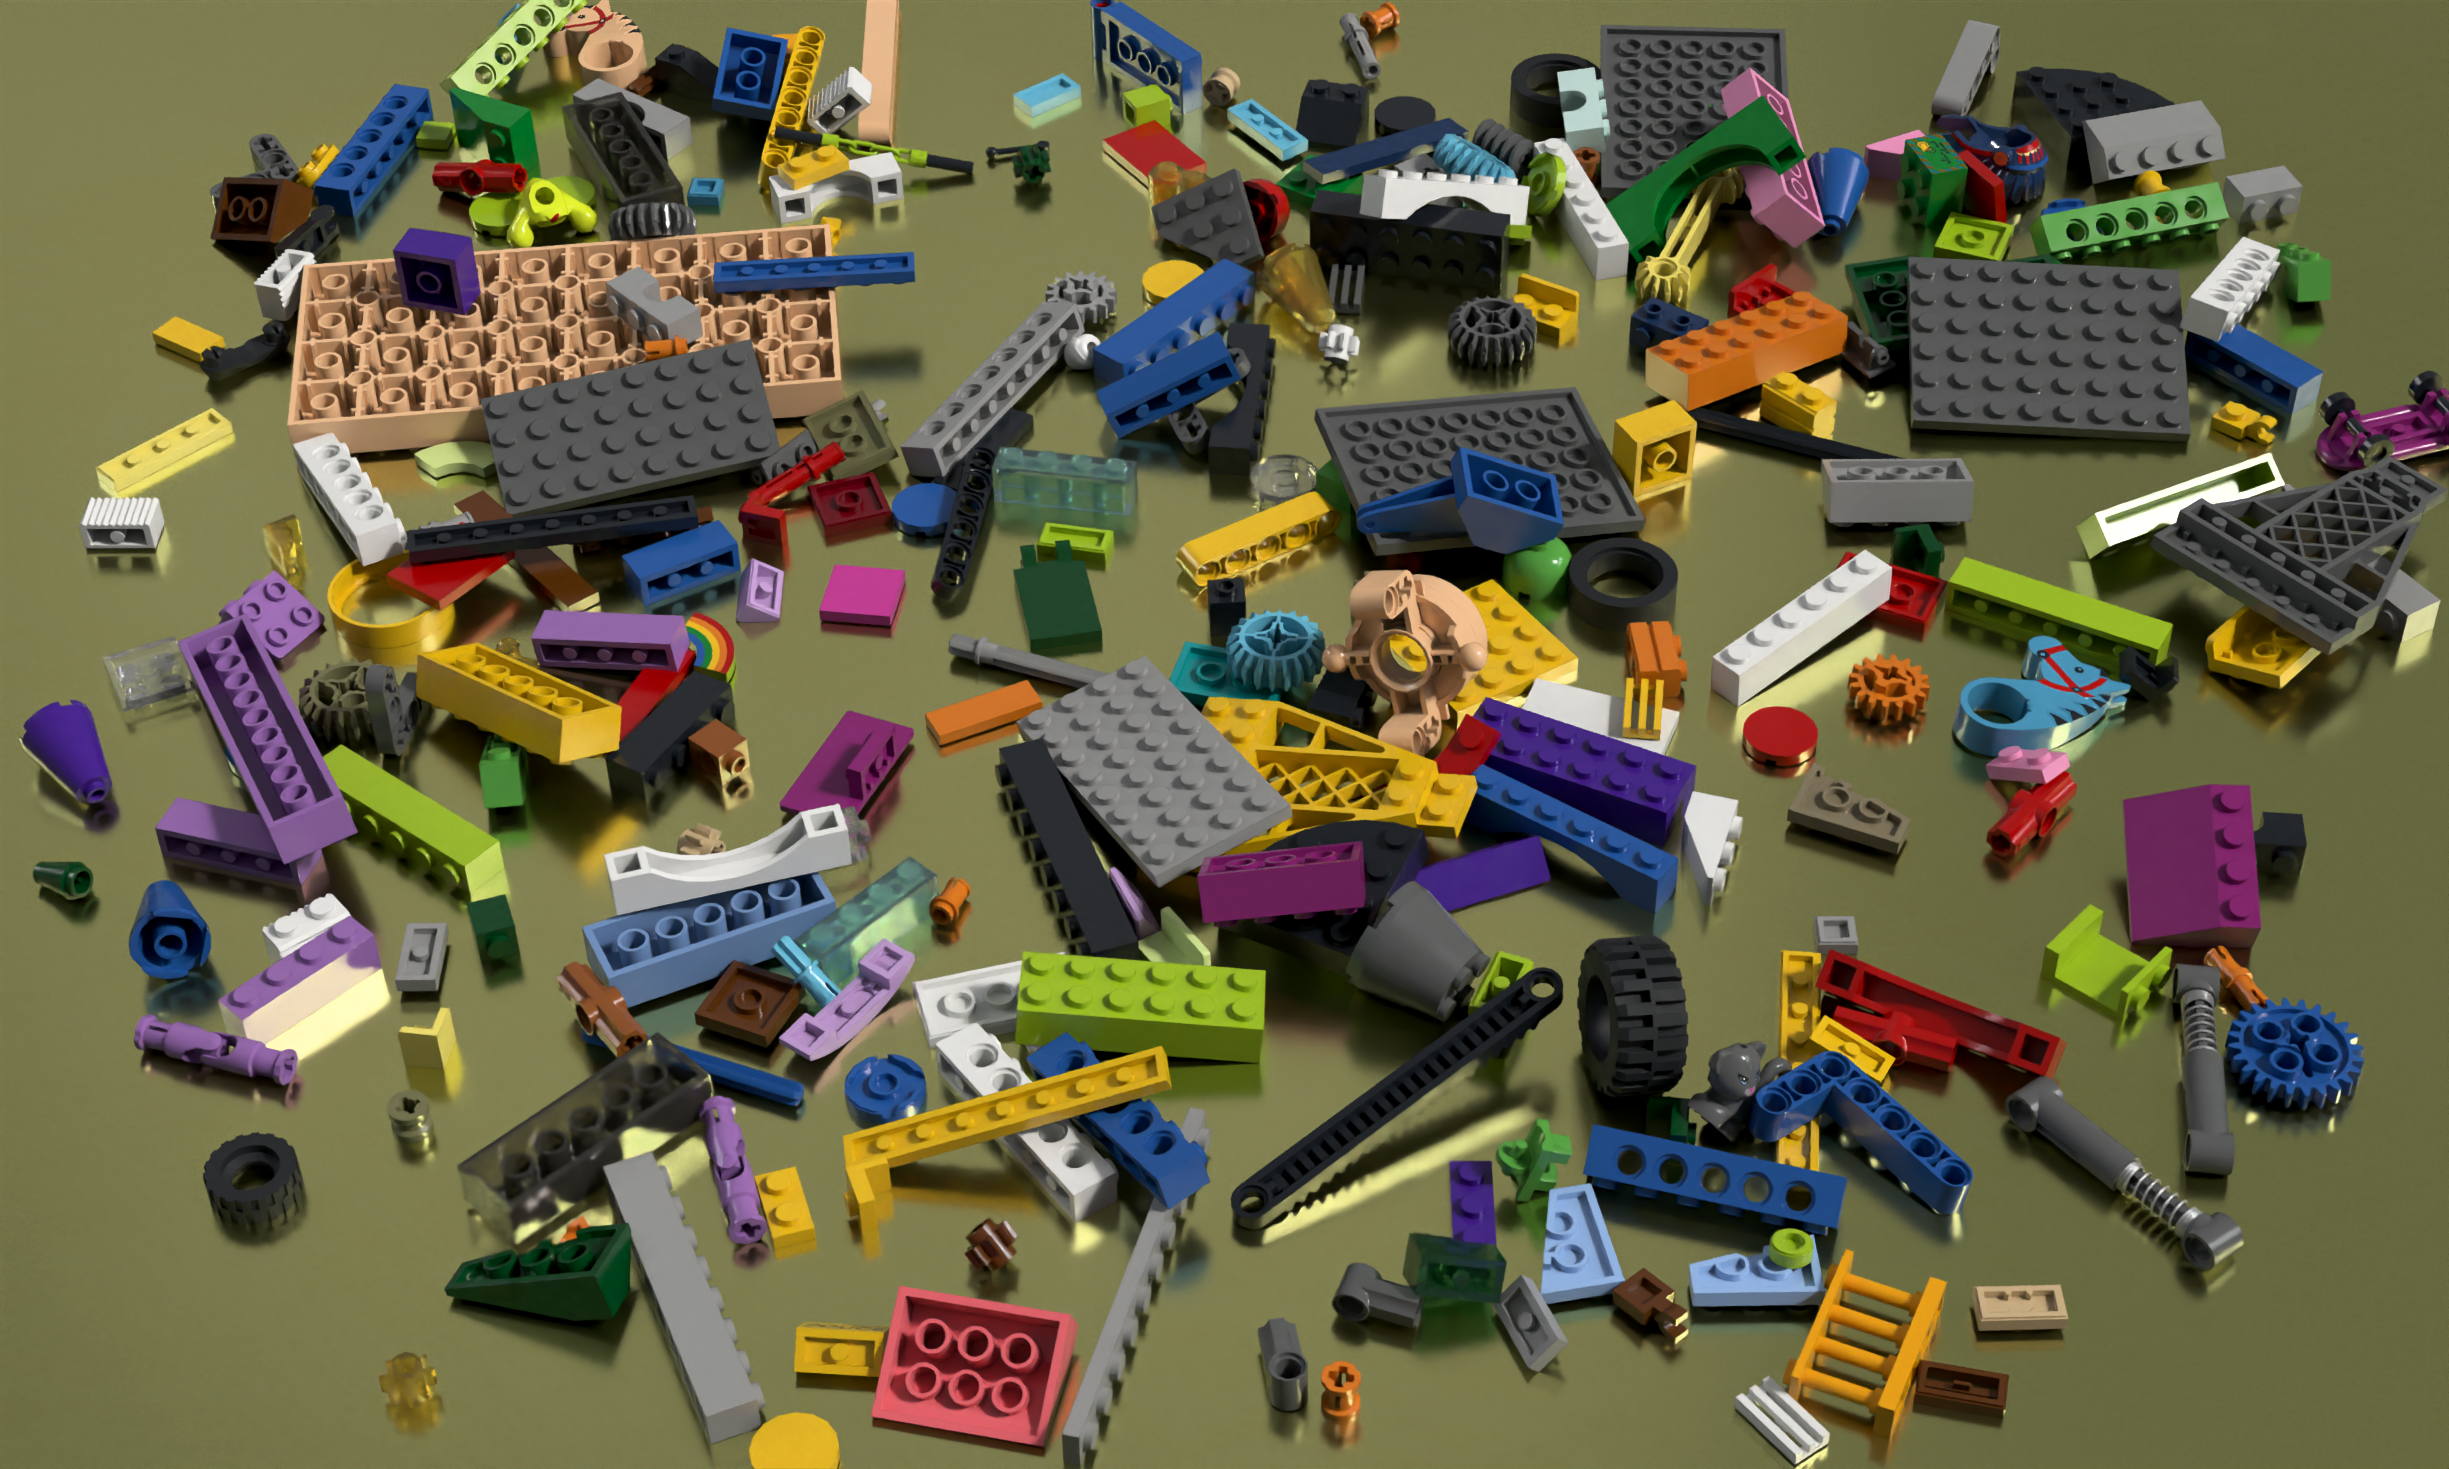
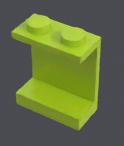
[2040,904,2173,1021]

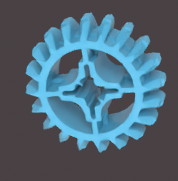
[1433,134,1516,182]
[1226,609,1326,692]

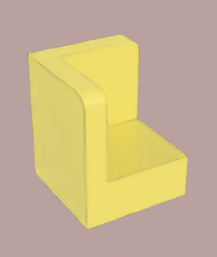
[398,1007,456,1070]

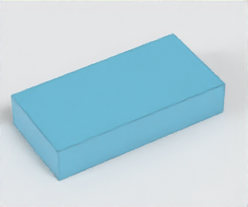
[1013,73,1081,118]

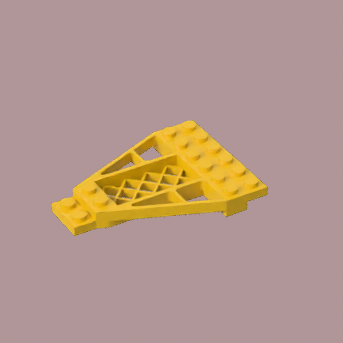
[1189,697,1478,873]

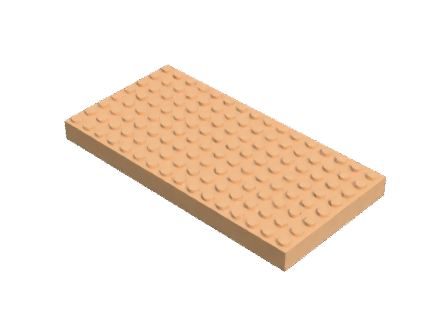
[287,224,843,458]

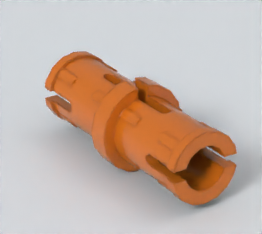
[2204,946,2269,1013]

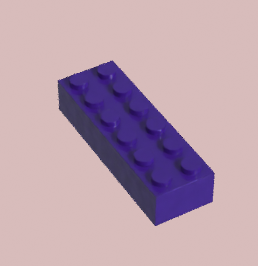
[1473,697,1696,847]

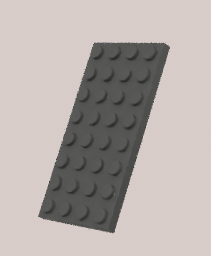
[480,339,780,517]

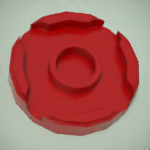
[1742,706,1818,766]

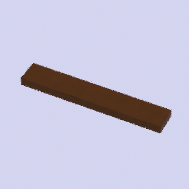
[453,490,600,612]

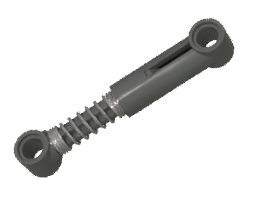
[2172,963,2235,1175]
[2005,1076,2244,1271]

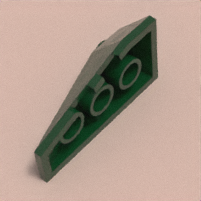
[444,1223,631,1321]

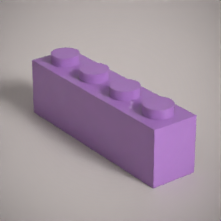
[531,610,690,672]
[155,797,323,886]
[218,916,382,1044]

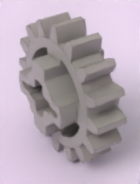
[1045,271,1117,325]

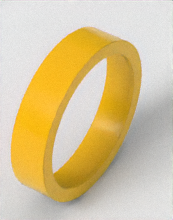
[327,550,454,648]

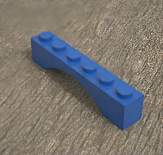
[1464,764,1679,914]

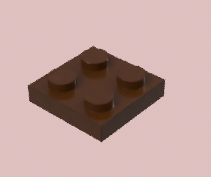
[694,960,806,1048]

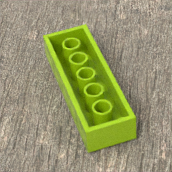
[1015,951,1266,1063]

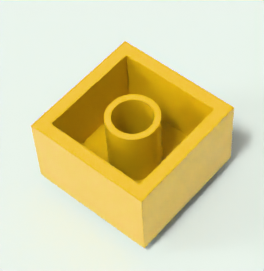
[1612,400,1697,498]

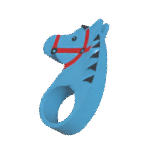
[1953,636,2131,756]

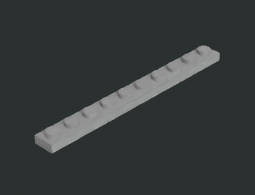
[1062,1107,1212,1466]

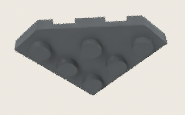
[1151,168,1265,267]

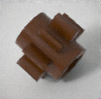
[964,1218,1018,1272]

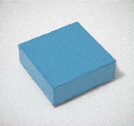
[687,178,725,206]

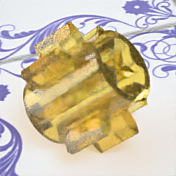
[379,1352,438,1408]

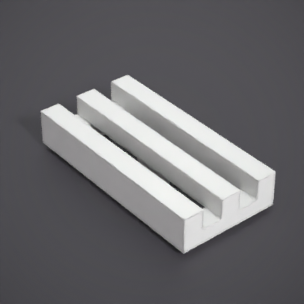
[1734,1376,1830,1465]

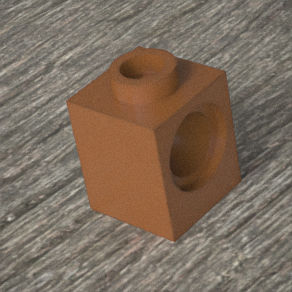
[688,719,750,786]

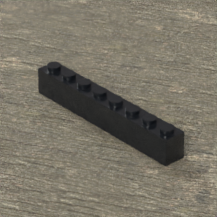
[995,738,1139,960]

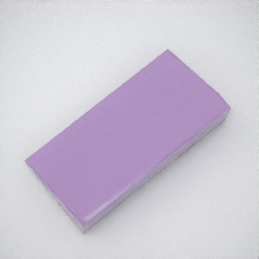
[736,559,784,622]
[1108,867,1161,941]

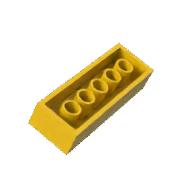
[416,642,622,765]

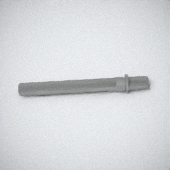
[948,633,1108,689]

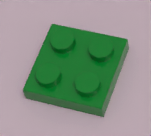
[1276,154,1363,208]

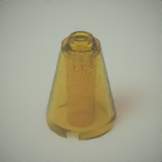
[1256,243,1336,333]

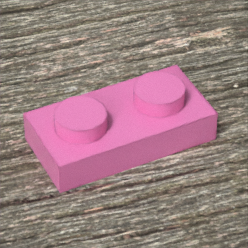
[1985,746,2071,784]

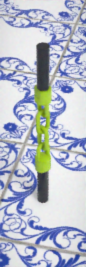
[774,126,974,175]

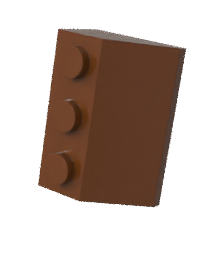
[210,177,314,243]

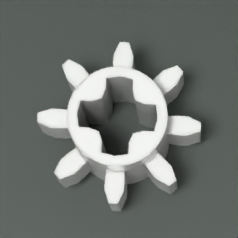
[1317,324,1360,364]

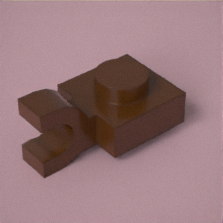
[1613,1268,1688,1344]

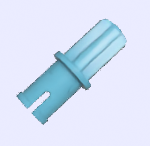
[771,935,841,1009]

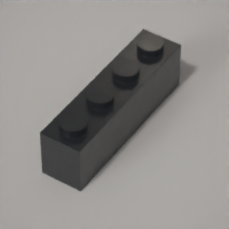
[605,671,735,801]

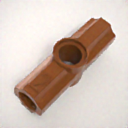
[556,961,648,1061]

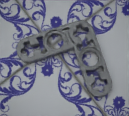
[210,134,299,210]
[1166,348,1251,454]
[364,664,428,756]

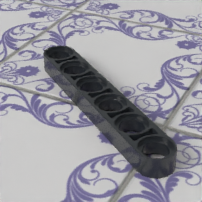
[931,446,998,600]

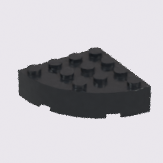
[2012,67,2175,169]
[1220,820,1429,978]

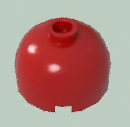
[1243,178,1290,243]

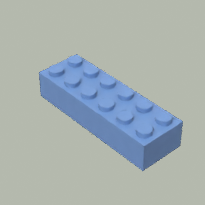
[582,872,839,1008]

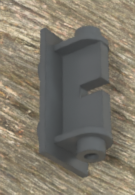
[1839,322,1897,379]
[752,429,817,484]

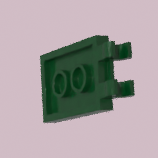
[1013,540,1102,651]

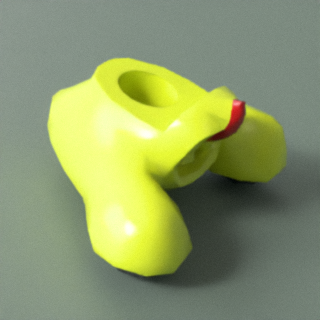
[507,177,597,249]

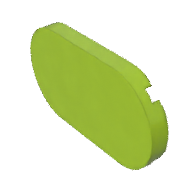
[469,176,596,236]

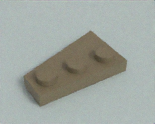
[1787,762,1911,854]

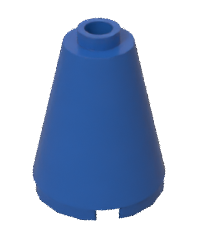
[1807,147,1870,237]
[129,880,211,979]

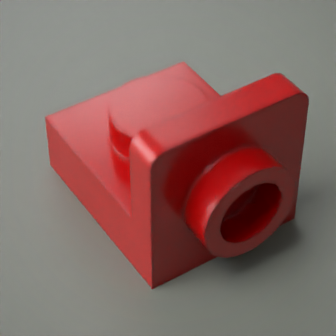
[738,492,788,547]

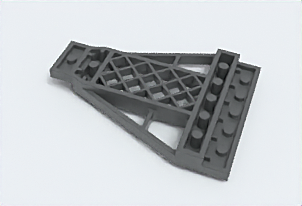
[2151,456,2448,655]

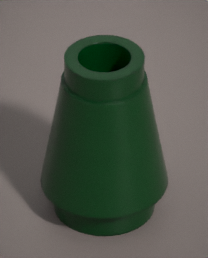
[33,861,93,900]

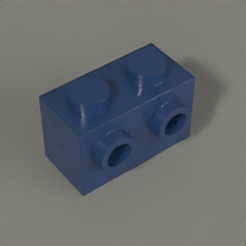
[1629,297,1709,350]

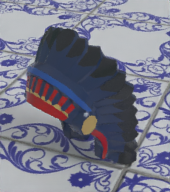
[1926,114,2048,205]

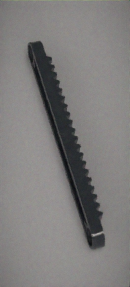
[1231,967,1564,1229]

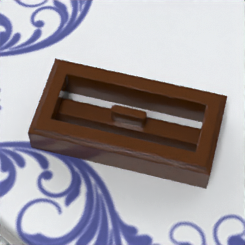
[1913,1359,2009,1419]

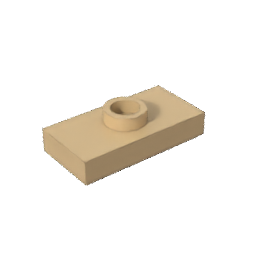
[1971,1285,2068,1331]

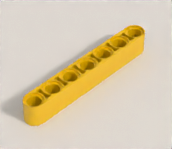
[757,26,825,190]

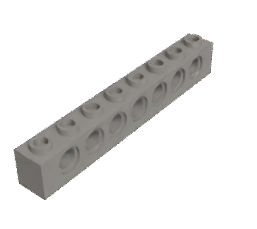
[900,302,1085,477]

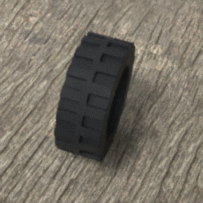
[203,1132,303,1225]

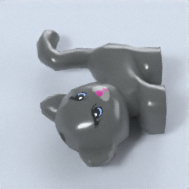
[1687,1041,1792,1142]

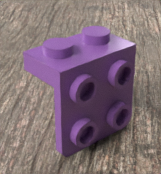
[219,570,325,661]

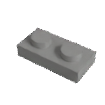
[395,923,449,991]
[1492,1275,1569,1372]

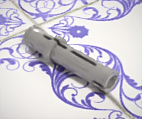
[1339,13,1381,79]

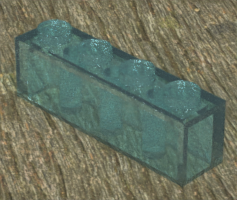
[992,447,1138,516]
[794,857,939,985]

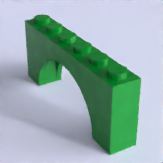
[1606,95,1806,264]

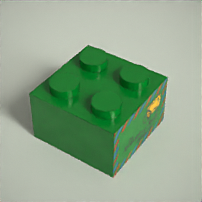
[1897,133,1968,228]

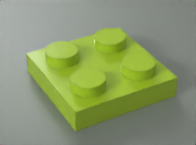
[1933,212,2014,261]

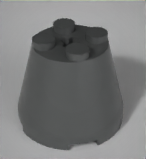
[1346,881,1491,1022]

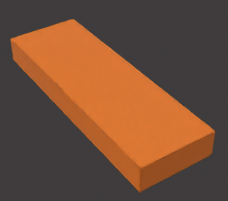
[925,680,1043,746]

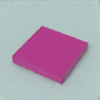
[819,564,906,626]

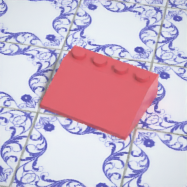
[871,1286,1078,1448]

